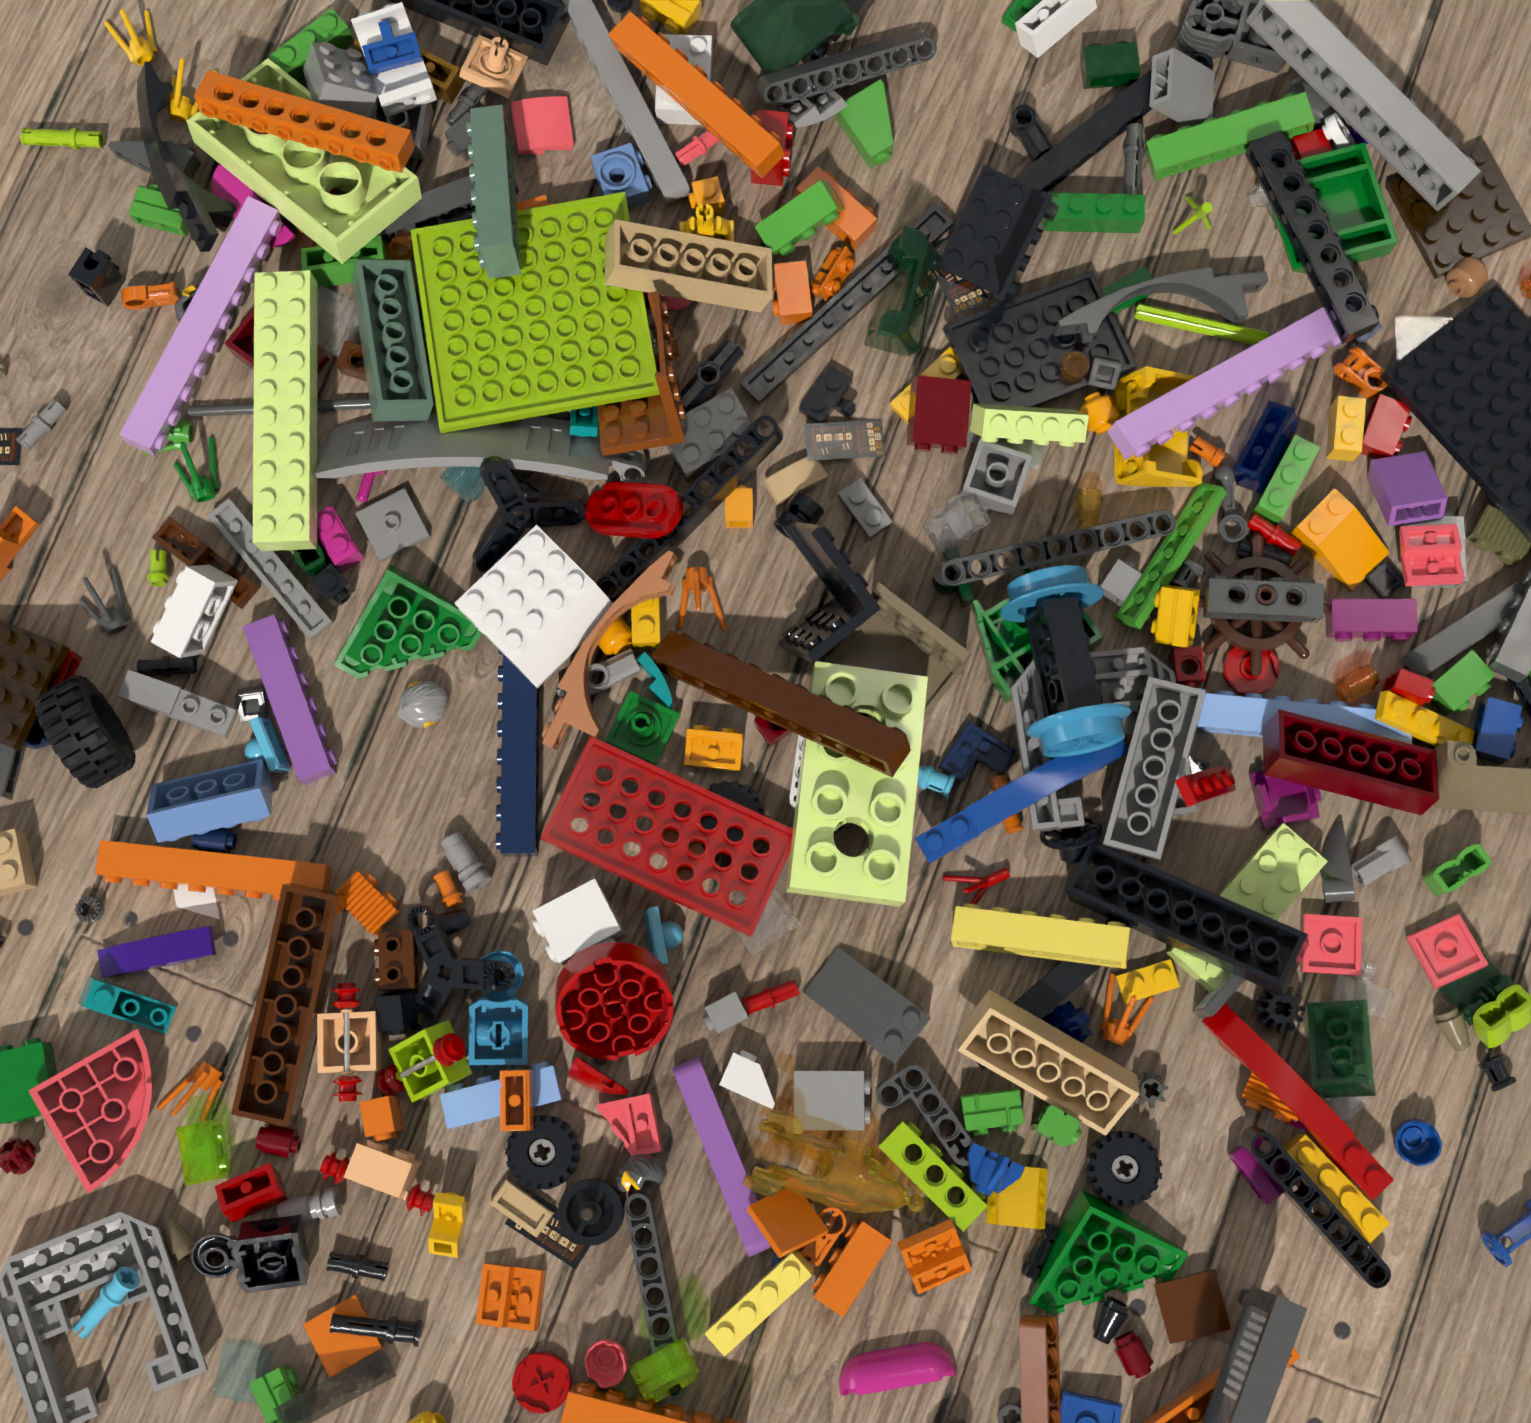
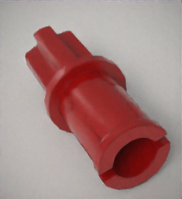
[742,980,800,1015]

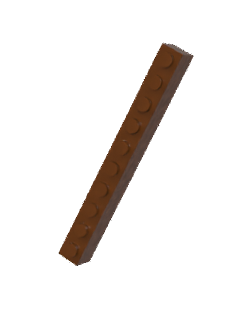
[651,630,911,778]

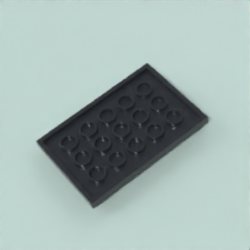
[943,270,1137,407]

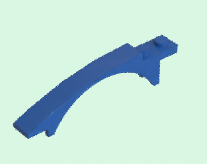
[915,740,1128,864]

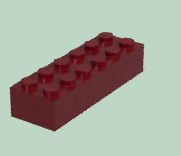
[1263,709,1439,815]

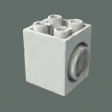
[531,879,626,966]

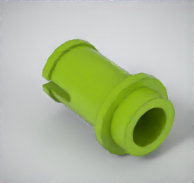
[146,550,169,587]

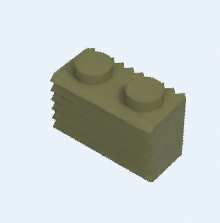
[1466,505,1531,565]

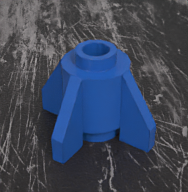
[967,1142,1025,1196]

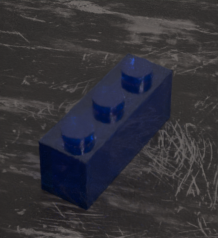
[1233,400,1298,494]

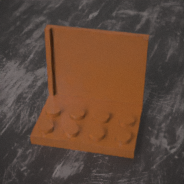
[598,291,686,456]

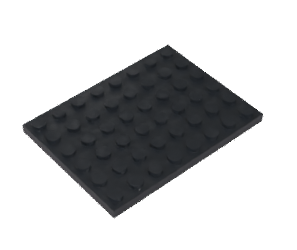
[1380,285,1531,543]

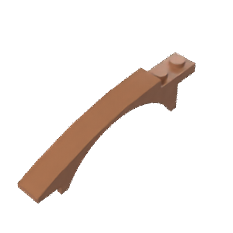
[542,551,678,751]

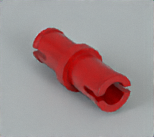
[1247,512,1302,557]

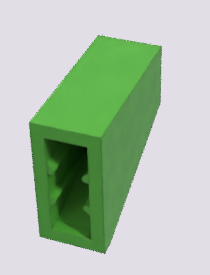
[835,79,894,168]

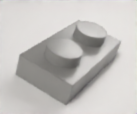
[838,478,893,540]

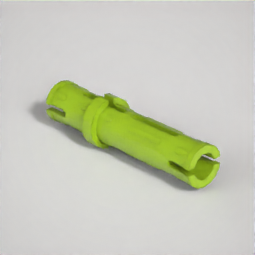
[20,128,105,150]

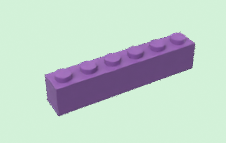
[242,614,338,785]

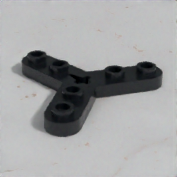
[473,456,586,573]

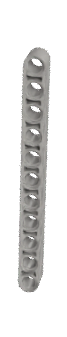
[558,0,691,206]

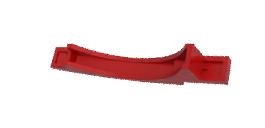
[1201,1004,1394,1200]

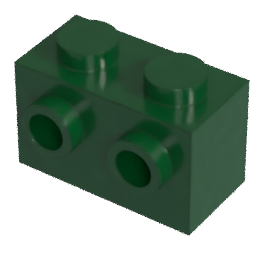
[1080,41,1141,89]

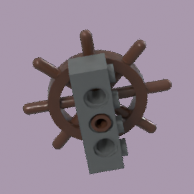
[1198,534,1330,676]

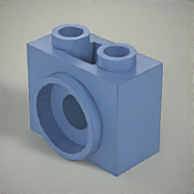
[590,143,653,209]

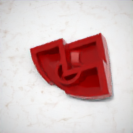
[568,1057,630,1095]

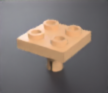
[459,35,529,99]

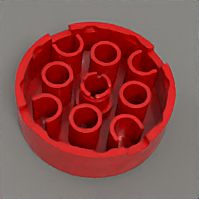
[555,942,674,1060]

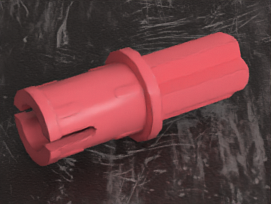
[674,130,720,167]

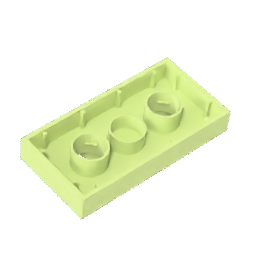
[187,58,422,264]
[786,661,928,907]

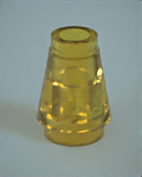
[1076,489,1103,528]

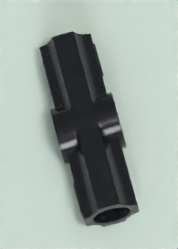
[680,338,744,413]

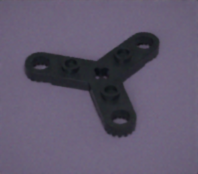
[407,905,515,1034]

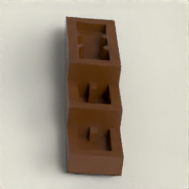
[152,517,260,609]

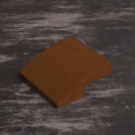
[1154,1269,1231,1344]

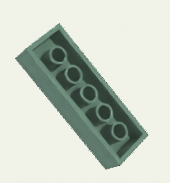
[466,105,522,279]
[351,260,433,422]

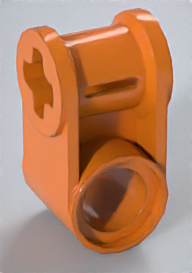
[1333,346,1387,399]

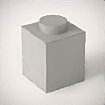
[1101,559,1142,607]
[703,992,749,1034]

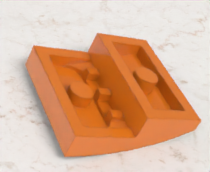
[897,1219,972,1295]
[475,1263,546,1331]

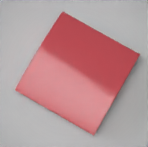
[510,96,574,155]
[1400,524,1464,586]

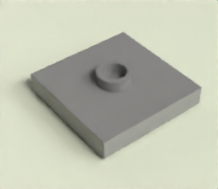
[355,488,431,563]

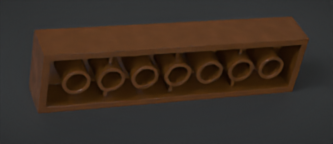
[231,883,347,1127]

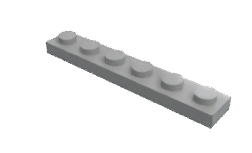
[207,498,334,641]

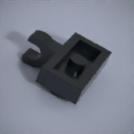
[799,365,856,423]

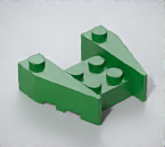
[972,568,1104,704]

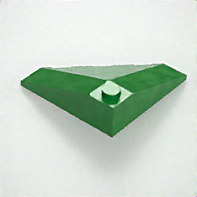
[333,564,482,679]
[1028,1190,1188,1315]

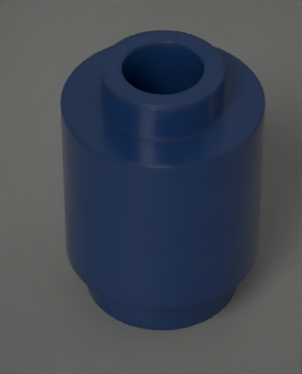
[192,827,237,854]

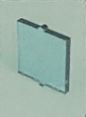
[213,1342,272,1404]

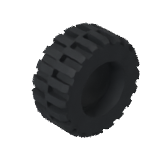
[35,675,136,788]

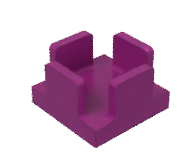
[1249,771,1322,830]

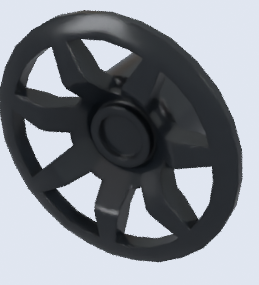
[1040,817,1102,863]

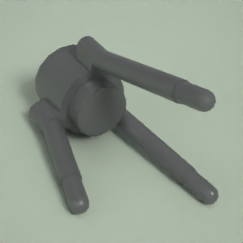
[79,567,130,635]

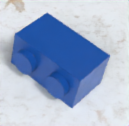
[1472,697,1523,764]

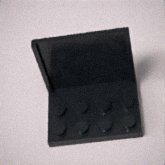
[937,165,1060,301]
[778,520,881,663]

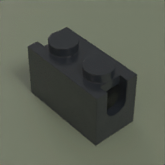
[68,247,125,307]

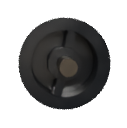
[558,1178,625,1246]

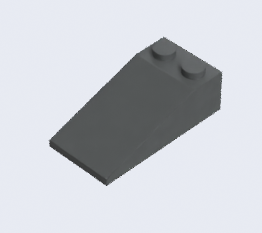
[803,947,931,1065]

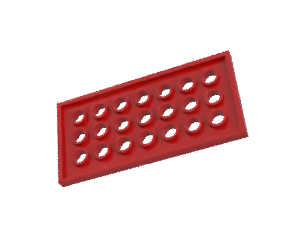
[540,736,793,937]

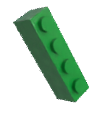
[1044,192,1145,233]

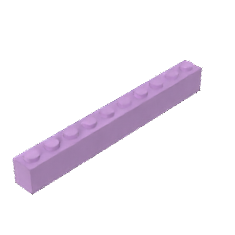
[119,196,282,456]
[1107,307,1342,460]

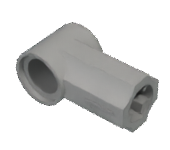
[1350,835,1412,887]

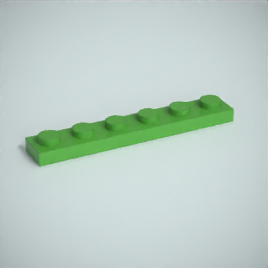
[1115,482,1227,629]

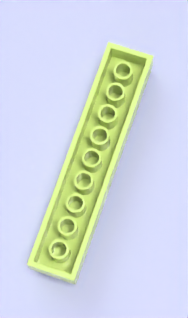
[253,270,318,551]

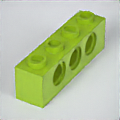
[878,1121,987,1232]

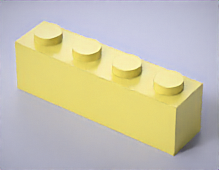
[705,1250,815,1357]

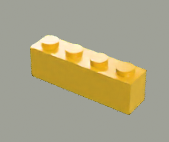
[1283,1134,1390,1244]

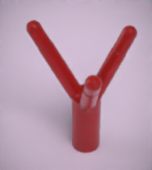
[943,867,1010,905]

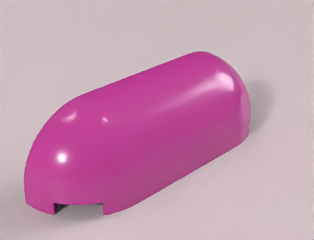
[212,164,296,248]
[839,1342,957,1396]

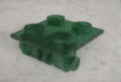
[1439,949,1513,1026]

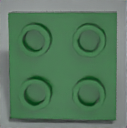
[605,691,681,766]

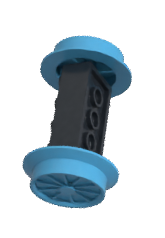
[1000,565,1131,757]

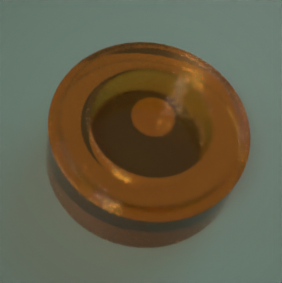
[1060,351,1089,381]

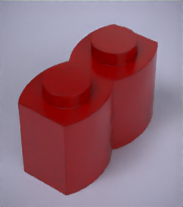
[1381,667,1436,706]

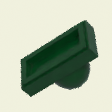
[932,547,974,608]

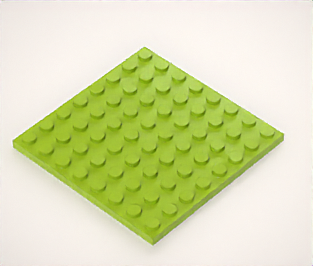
[411,192,660,433]

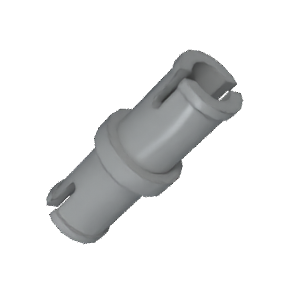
[15,399,66,451]

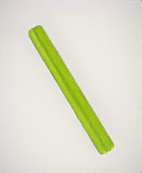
[1134,303,1269,345]

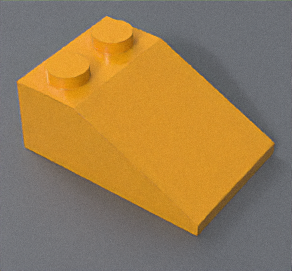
[1290,488,1390,592]

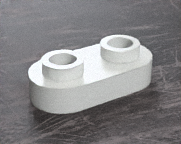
[1322,113,1356,150]

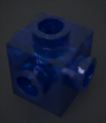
[1041,1000,1092,1043]

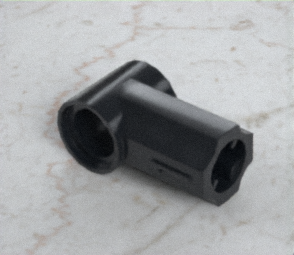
[1009,104,1053,162]

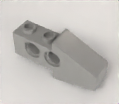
[117,670,238,739]

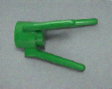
[173,437,220,503]

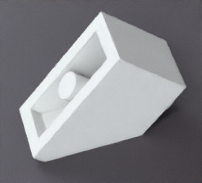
[719,1050,775,1109]

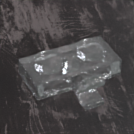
[1328,962,1395,1020]

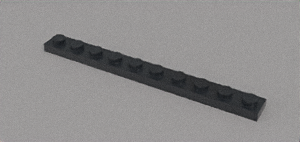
[740,203,954,405]

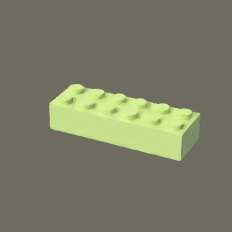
[1166,823,1328,992]

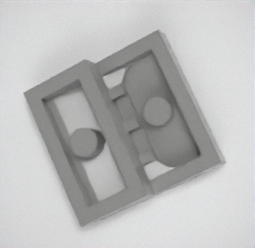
[776,90,847,128]

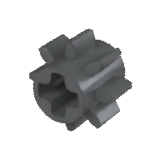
[1137,1072,1168,1108]

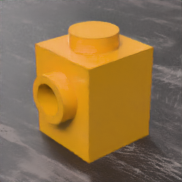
[688,176,725,217]

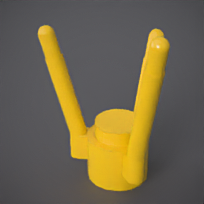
[104,9,158,66]
[168,58,218,123]

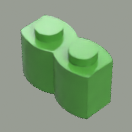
[1423,844,1492,896]

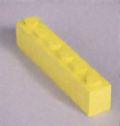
[951,904,1131,969]

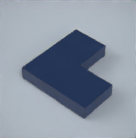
[938,721,1016,784]

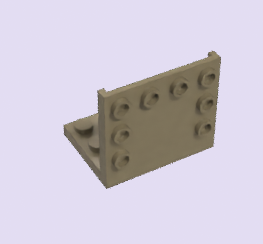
[825,582,971,719]

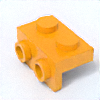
[684,725,744,772]

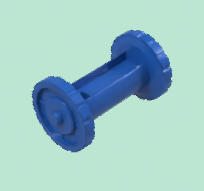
[1480,1198,1531,1267]

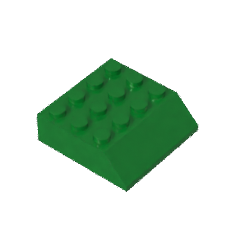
[1269,142,1399,274]

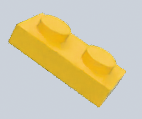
[1115,959,1180,1004]

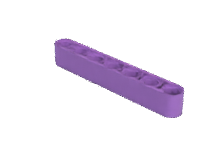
[672,1056,772,1257]

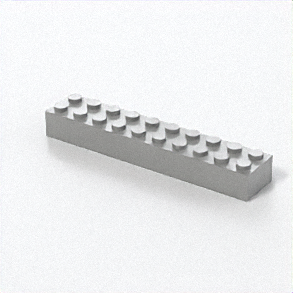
[1246,0,1481,212]

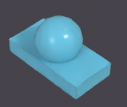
[244,717,290,773]
[643,906,683,966]

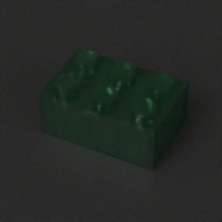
[1307,999,1376,1098]

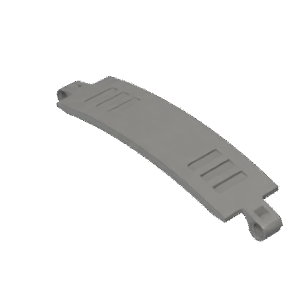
[315,413,647,483]

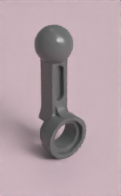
[1215,464,1247,543]

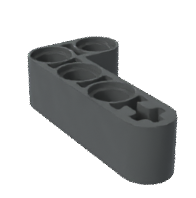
[876,1065,973,1166]

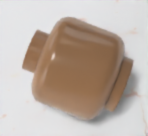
[1446,257,1488,298]

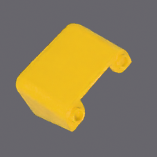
[1114,366,1203,487]

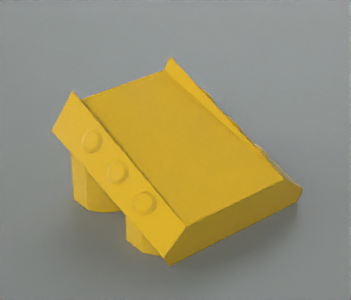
[985,1164,1048,1229]

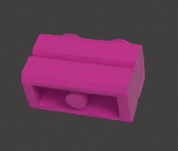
[317,505,365,572]

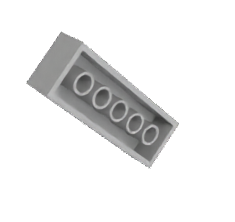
[1103,677,1206,861]

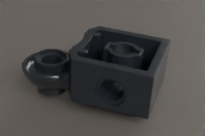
[191,1214,310,1293]

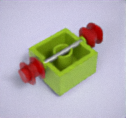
[376,1020,472,1103]

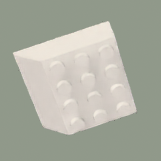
[455,525,613,689]

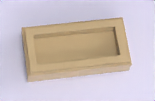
[489,1179,554,1238]

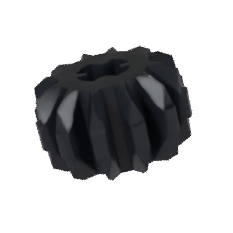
[1254,987,1306,1034]

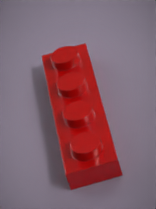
[1175,764,1236,807]

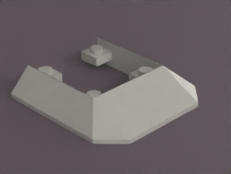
[1010,647,1197,831]
[0,1211,208,1423]

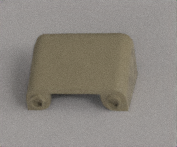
[1431,741,1531,814]

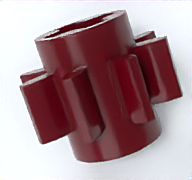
[0,1138,36,1175]

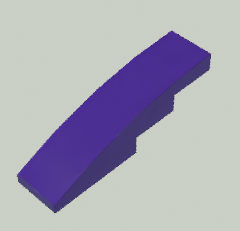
[97,926,216,978]

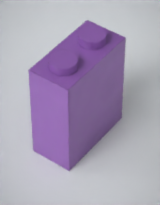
[1367,451,1448,526]

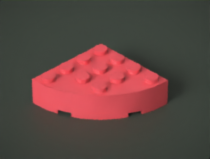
[28,1028,152,1193]

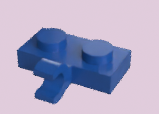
[362,20,423,75]

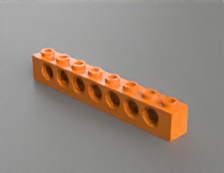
[194,70,414,173]

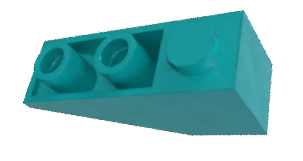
[78,976,176,1034]

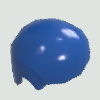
[1393,1119,1442,1167]

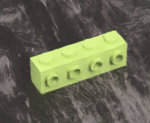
[970,404,1089,447]

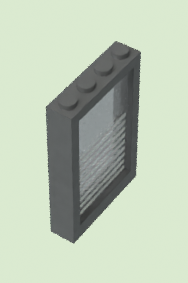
[1201,1286,1307,1423]

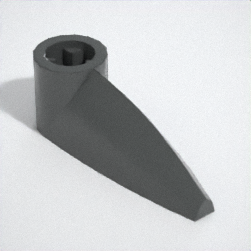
[1322,821,1355,903]

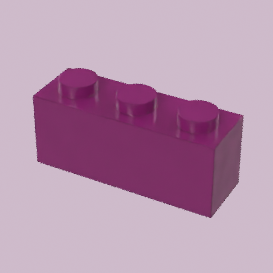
[1325,599,1418,642]

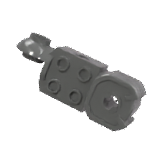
[1177,0,1286,73]

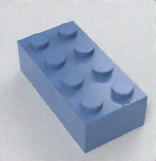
[146,758,274,843]

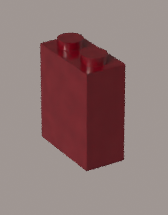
[906,375,972,454]

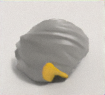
[397,681,448,728]

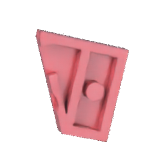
[596,1093,663,1156]

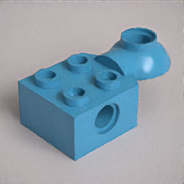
[469,950,528,1065]

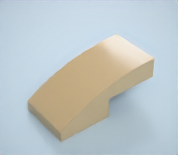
[763,457,828,505]

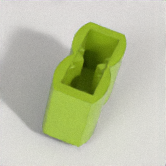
[1473,984,1531,1048]

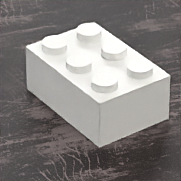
[655,34,713,125]
[151,565,238,658]

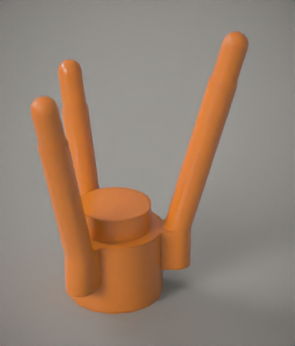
[678,567,727,631]
[1099,972,1154,1047]
[157,1061,224,1122]

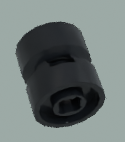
[773,492,824,541]

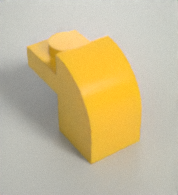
[428,1192,468,1258]

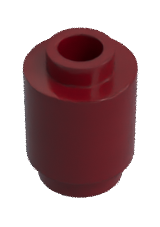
[255,1125,302,1159]
[1113,1330,1154,1379]

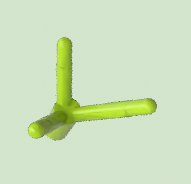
[1173,195,1213,235]

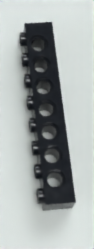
[1245,130,1380,344]

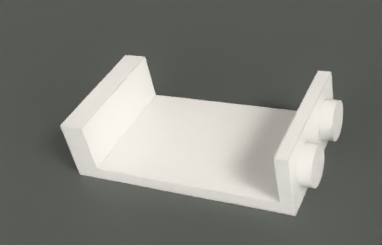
[351,2,437,117]

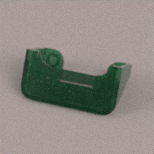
[730,0,861,87]
[864,226,941,356]

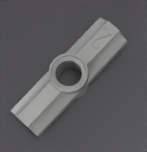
[555,649,642,697]

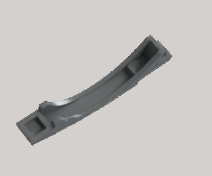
[1053,267,1268,343]

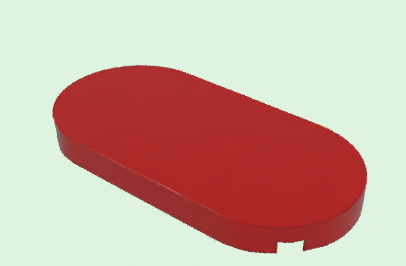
[585,481,684,539]

